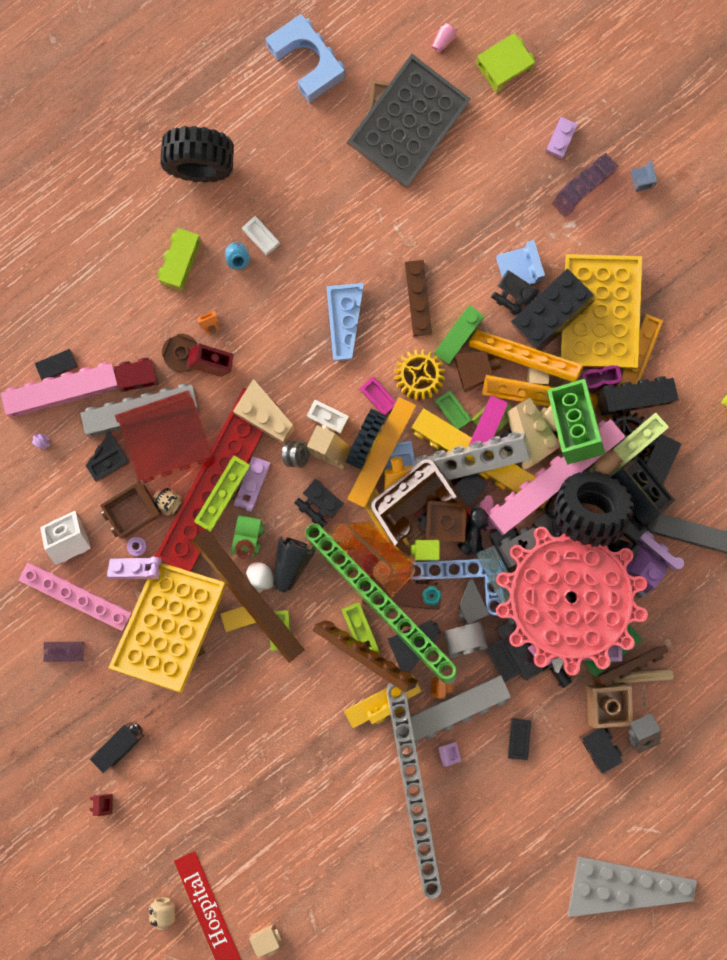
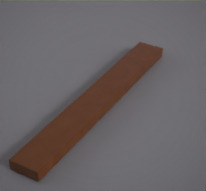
[191,529,305,663]

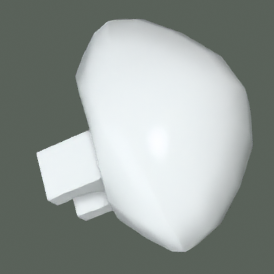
[246,562,274,593]

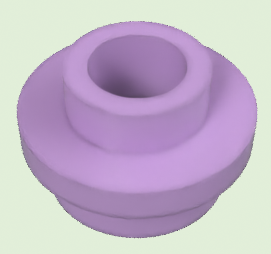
[32,433,51,450]
[127,537,147,556]

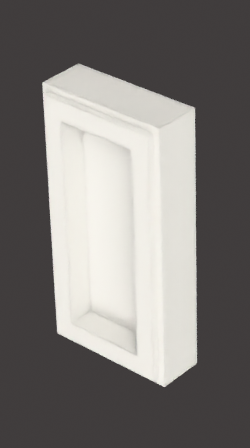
[242,216,280,256]

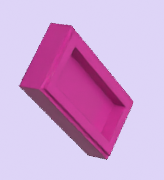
[359,376,396,416]

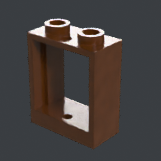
[100,481,162,539]

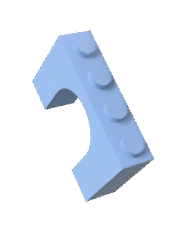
[265,14,345,103]

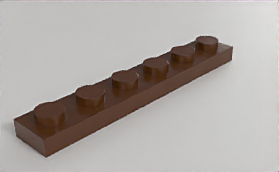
[313,620,418,692]

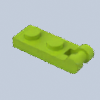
[341,602,380,653]

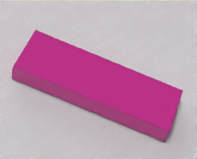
[469,395,508,454]

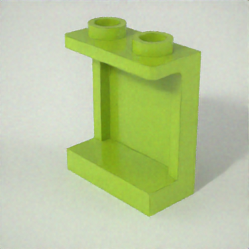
[476,33,535,93]

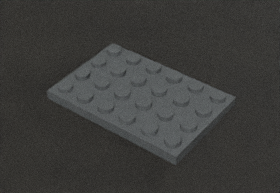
[347,54,471,188]

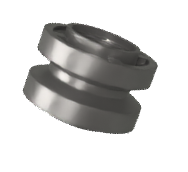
[282,440,309,468]

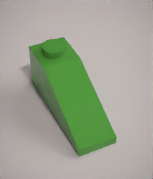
[434,305,485,365]

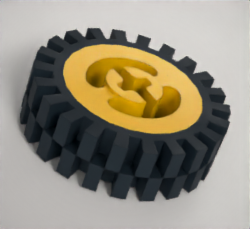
[346,408,387,470]

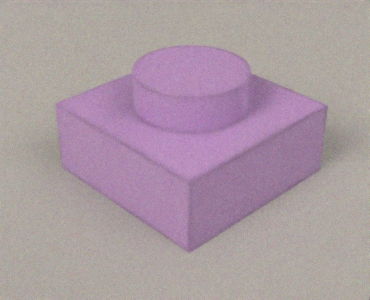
[438,742,461,767]

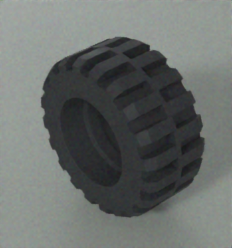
[160,126,234,183]
[553,471,634,547]

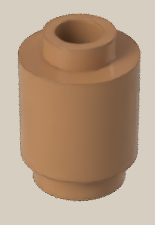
[594,449,623,475]

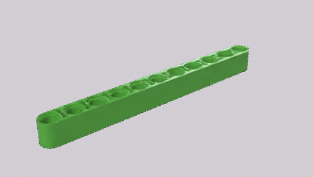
[305,524,457,684]

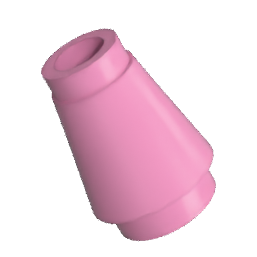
[432,23,457,53]

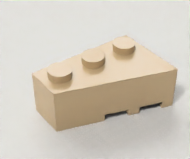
[233,379,294,444]
[506,398,561,470]
[307,425,351,470]

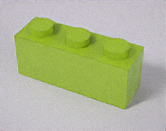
[157,228,201,292]

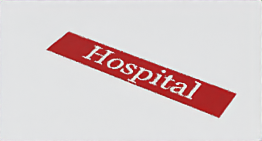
[174,851,241,960]

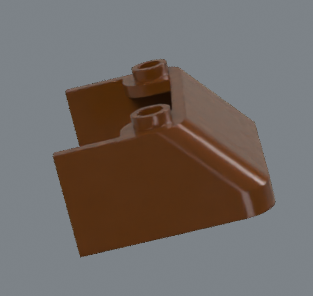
[371,459,470,556]

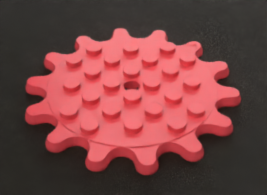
[496,527,648,675]

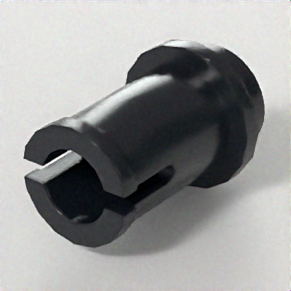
[550,666,572,688]

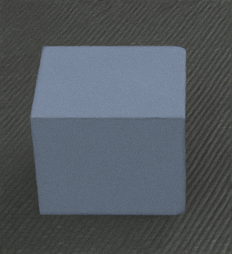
[631,161,657,192]

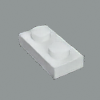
[306,400,349,434]

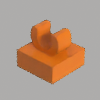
[197,311,219,335]
[431,677,454,698]

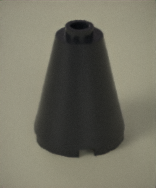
[273,536,316,592]

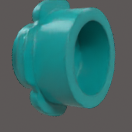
[422,586,441,606]

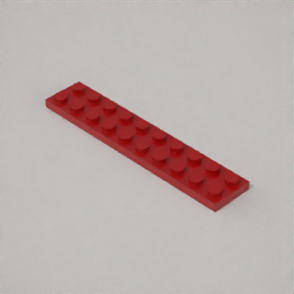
[155,387,278,572]

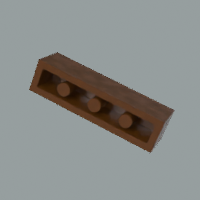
[362,576,442,610]

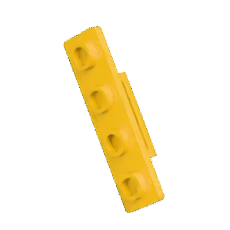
[344,675,421,728]

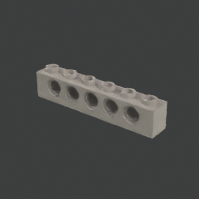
[411,431,532,480]

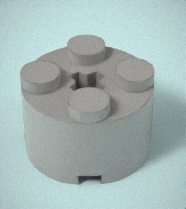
[444,622,488,659]

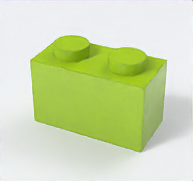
[411,540,439,562]

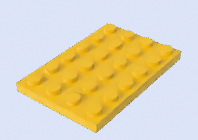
[561,254,642,369]
[109,563,227,694]

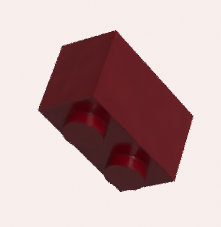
[187,343,234,377]
[114,358,159,392]

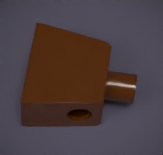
[454,351,501,392]

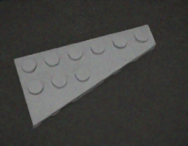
[567,856,697,917]

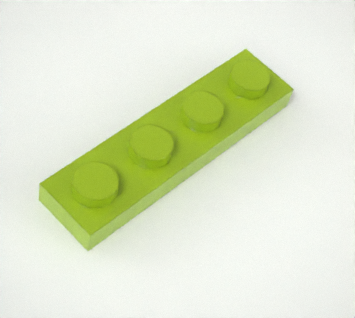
[194,456,251,532]

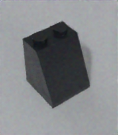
[388,620,441,672]

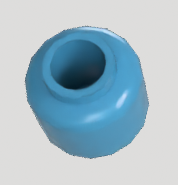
[225,242,250,270]

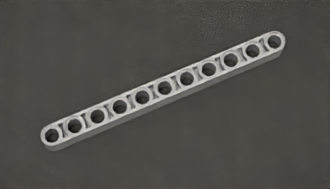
[386,683,441,899]

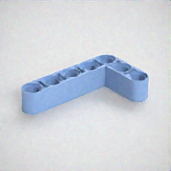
[406,559,504,616]

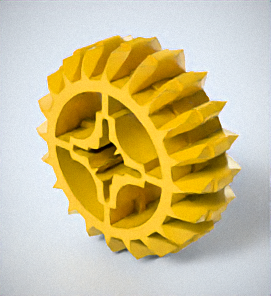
[394,349,445,400]

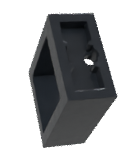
[90,722,145,773]

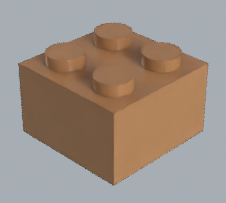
[586,683,633,729]

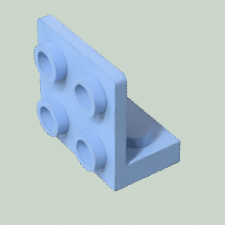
[496,240,545,285]

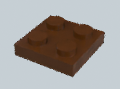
[425,501,466,543]

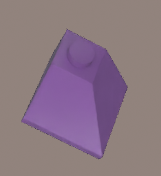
[626,541,668,594]

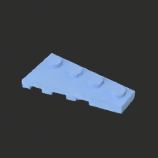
[326,283,364,362]

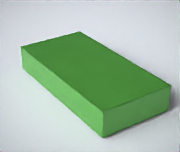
[435,390,472,430]

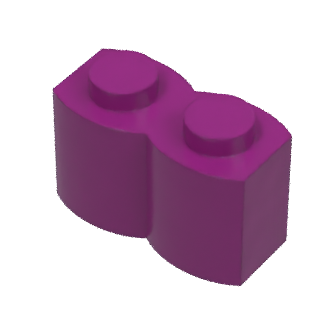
[578,365,622,392]

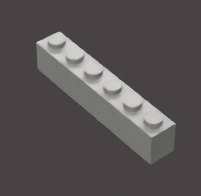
[80,383,200,438]
[398,675,511,748]

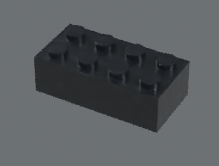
[511,268,595,351]

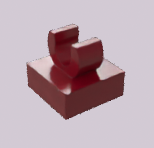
[90,793,113,816]

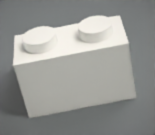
[40,511,91,565]

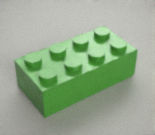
[547,379,606,465]

